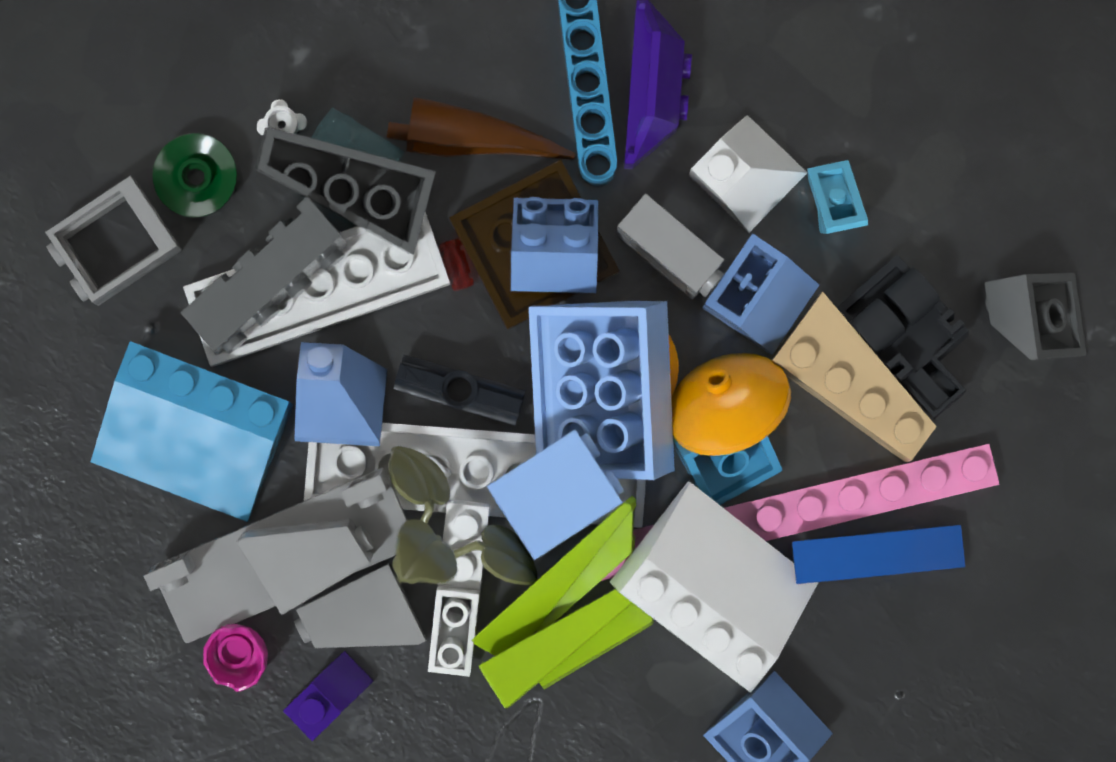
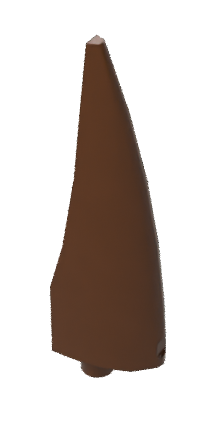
[387,98,575,160]

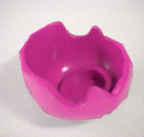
[203,624,268,692]

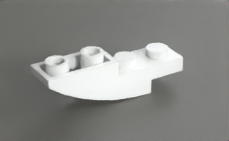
[428,499,490,677]

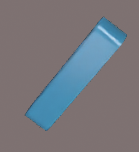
[558,0,617,187]

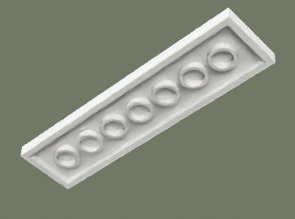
[304,423,646,528]

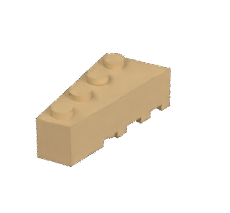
[772,292,937,463]

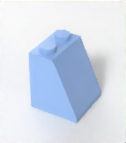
[487,430,624,560]

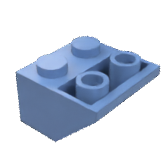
[511,197,598,293]
[703,233,819,355]

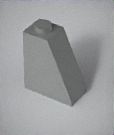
[236,519,375,615]
[294,564,428,648]

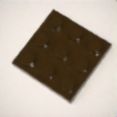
[449,160,620,330]

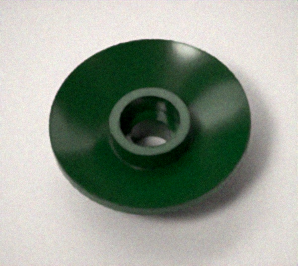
[152,133,237,218]

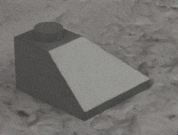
[985,272,1087,360]

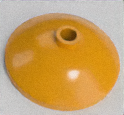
[671,353,791,456]

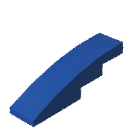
[792,525,965,584]

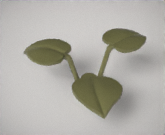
[388,446,538,585]

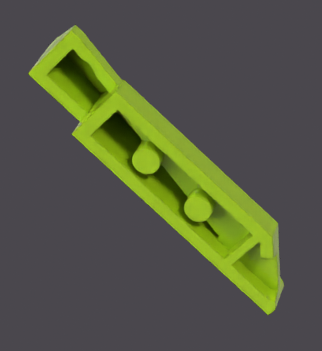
[471,495,636,656]
[479,589,654,709]

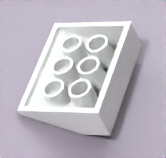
[610,481,819,693]

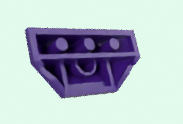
[624,0,692,170]

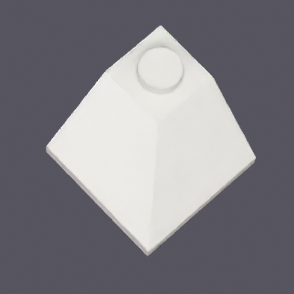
[689,115,807,233]

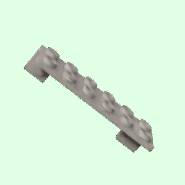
[144,467,408,643]

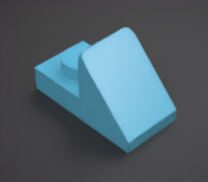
[807,160,868,234]

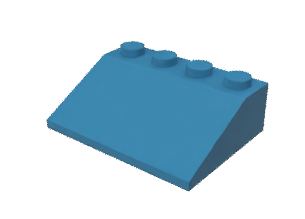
[91,341,294,522]

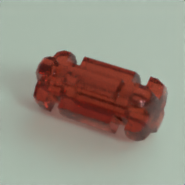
[439,239,474,291]

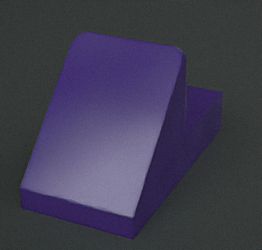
[283,651,374,741]

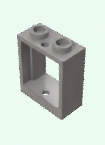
[45,176,182,306]
[616,193,724,300]

